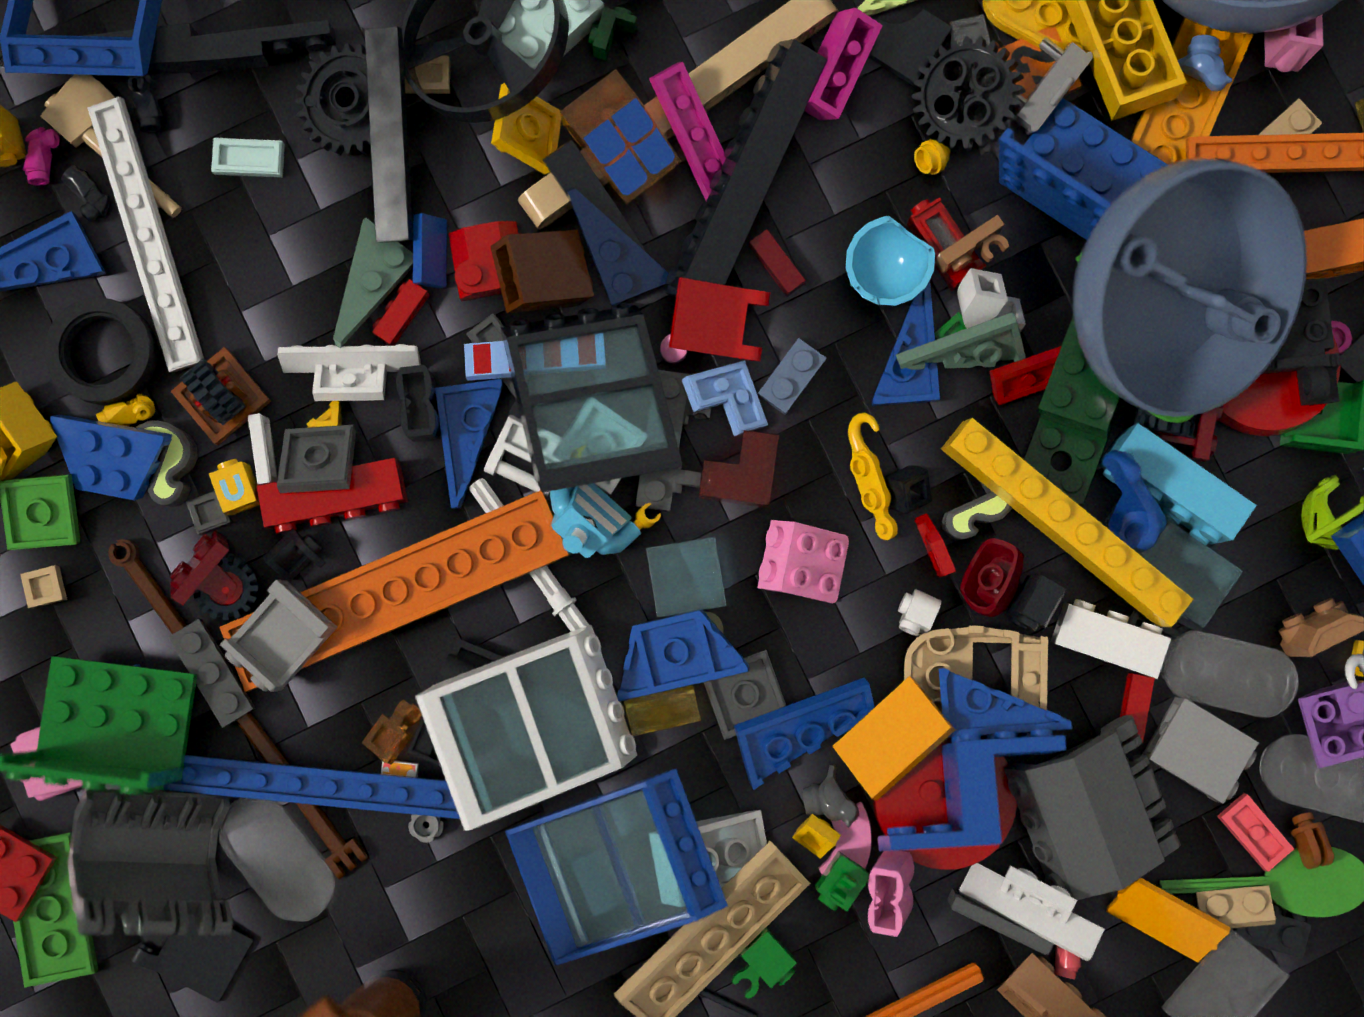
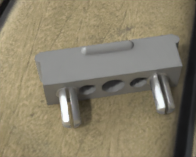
[1015,37,1093,135]

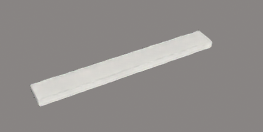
[87,97,204,372]

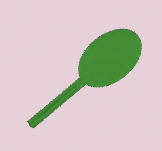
[1158,847,1364,918]

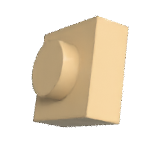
[20,565,67,608]

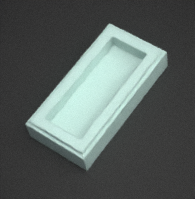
[211,138,285,178]

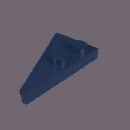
[566,188,669,305]

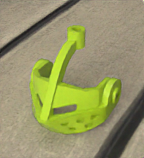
[1301,475,1364,550]

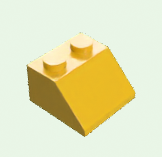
[0,381,57,480]

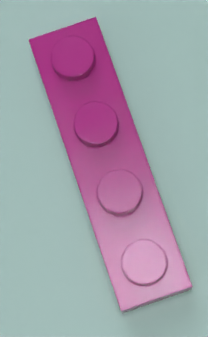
[649,62,726,201]

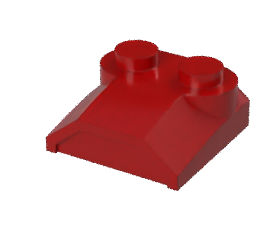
[449,221,519,302]

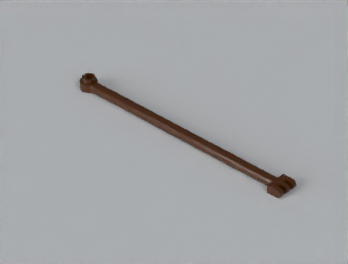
[108,539,368,879]

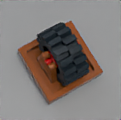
[171,347,271,445]

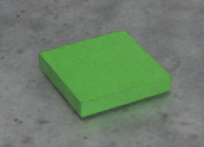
[0,474,81,550]

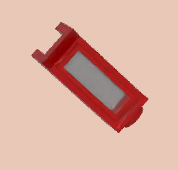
[906,197,986,292]

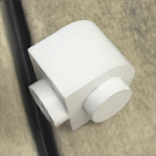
[898,589,942,636]

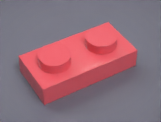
[1217,793,1294,872]

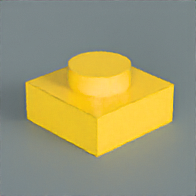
[792,814,841,859]

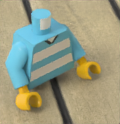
[550,446,661,558]

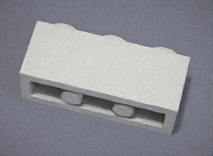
[1050,599,1171,679]

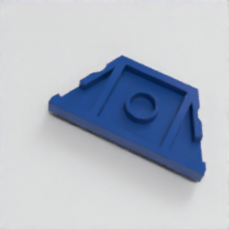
[51,414,172,500]
[617,609,750,701]

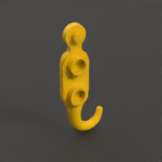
[848,413,898,540]

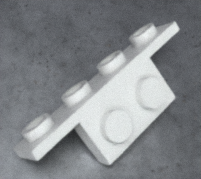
[277,344,421,401]
[959,863,1105,961]

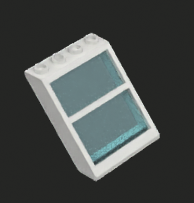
[416,625,637,831]

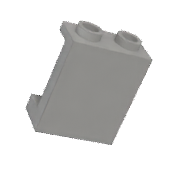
[220,580,337,692]
[1142,697,1259,804]

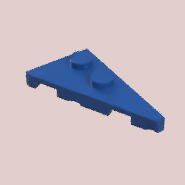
[872,280,940,406]
[435,379,503,509]
[939,668,1072,738]

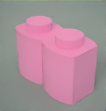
[868,850,914,937]

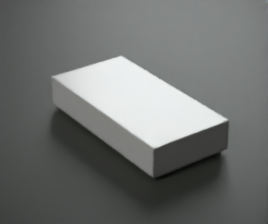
[248,413,278,485]

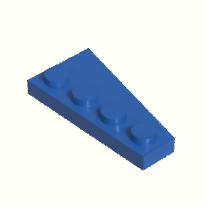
[734,678,875,790]

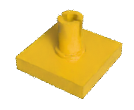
[491,83,563,175]

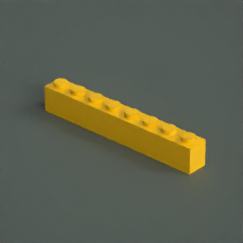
[941,418,1193,627]

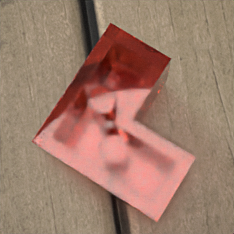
[699,430,779,508]

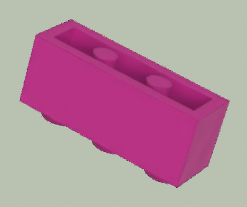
[804,8,883,121]

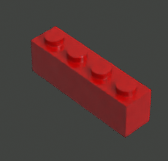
[256,458,408,534]

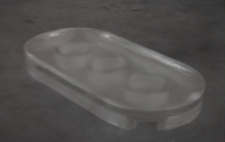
[1160,631,1299,717]
[1259,734,1364,823]
[219,798,335,922]

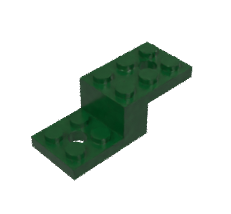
[1024,315,1120,507]

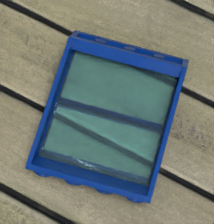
[505,769,728,965]

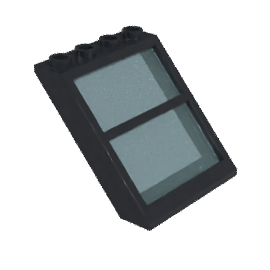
[501,302,682,493]

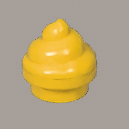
[914,139,951,174]

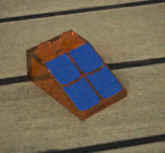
[560,69,681,205]

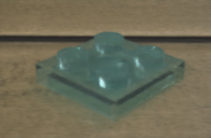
[646,537,726,617]

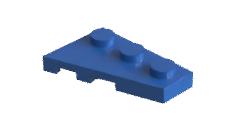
[0,211,106,291]

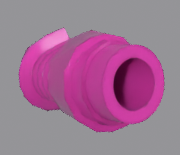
[23,127,60,186]

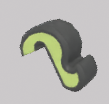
[136,420,198,507]
[942,482,1012,540]

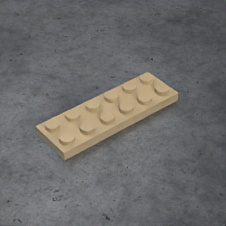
[614,841,811,1017]

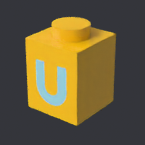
[209,459,260,516]

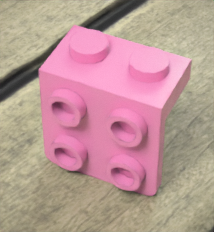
[757,520,849,603]

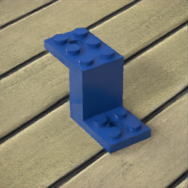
[878,729,1066,851]

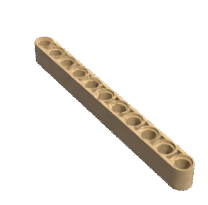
[518,0,839,229]

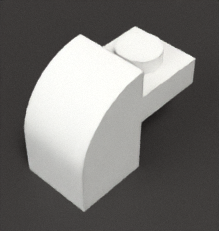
[957,268,1026,332]

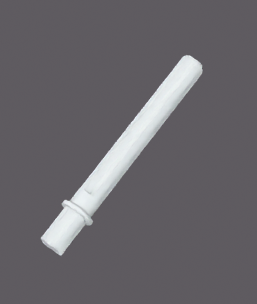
[469,478,589,632]

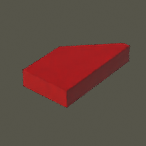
[914,513,956,577]

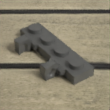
[636,370,712,512]

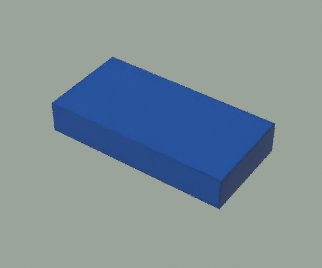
[413,213,447,289]

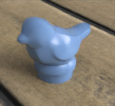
[1178,35,1232,92]

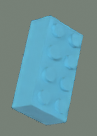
[1099,423,1257,545]

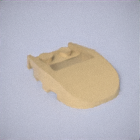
[904,626,1048,713]

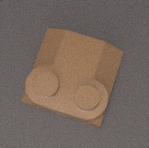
[1279,598,1364,657]

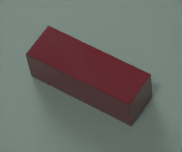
[749,229,806,297]

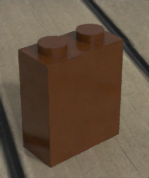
[490,230,594,313]

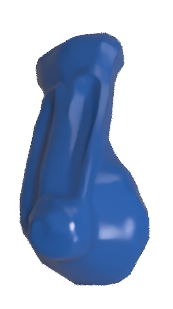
[1102,450,1167,554]

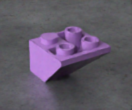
[1298,680,1364,768]

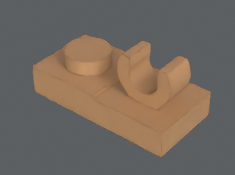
[935,215,1009,273]

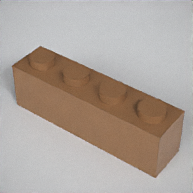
[997,953,1106,1017]

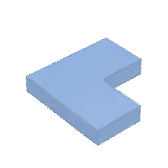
[682,360,768,436]

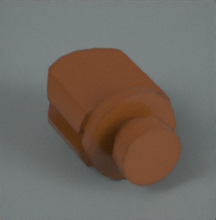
[1291,812,1334,869]

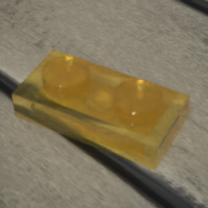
[624,685,701,736]

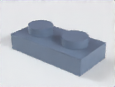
[757,338,826,415]

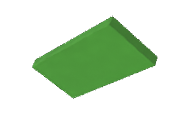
[13,832,98,988]

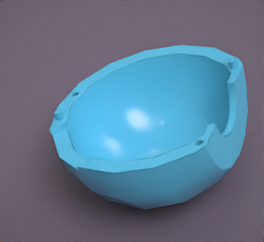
[845,216,935,306]

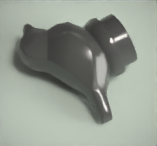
[803,764,859,827]

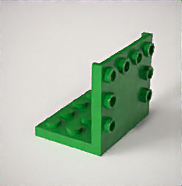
[0,656,197,795]

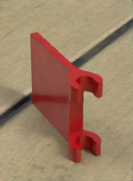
[669,278,770,362]

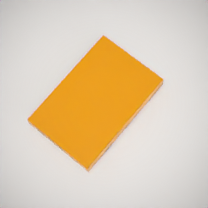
[832,676,955,801]

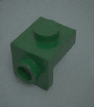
[588,7,638,61]

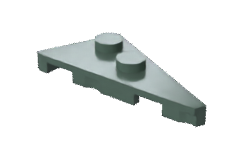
[333,218,413,348]
[896,312,1026,370]

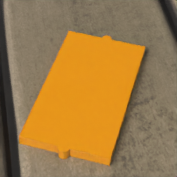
[1106,878,1231,962]

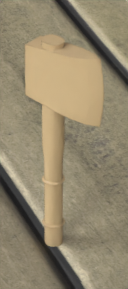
[41,74,182,218]

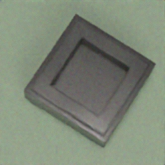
[186,491,233,535]

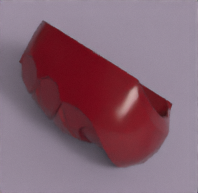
[960,538,1024,617]

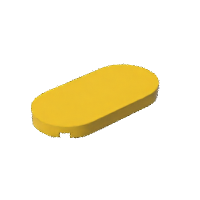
[983,0,1089,65]

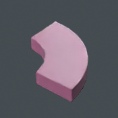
[818,802,872,874]

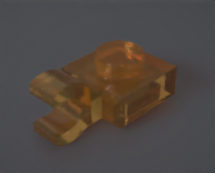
[362,699,422,765]

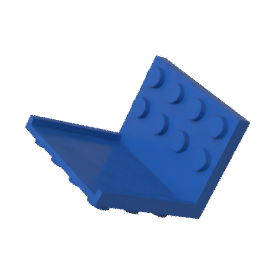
[999,98,1168,240]

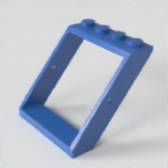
[0,0,162,76]

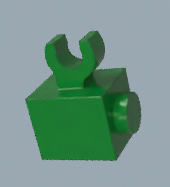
[815,851,870,911]
[732,927,797,999]

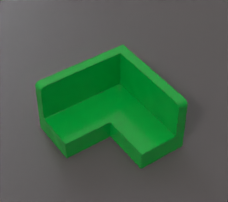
[1280,380,1364,454]

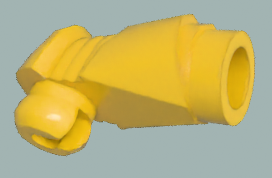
[96,393,155,426]

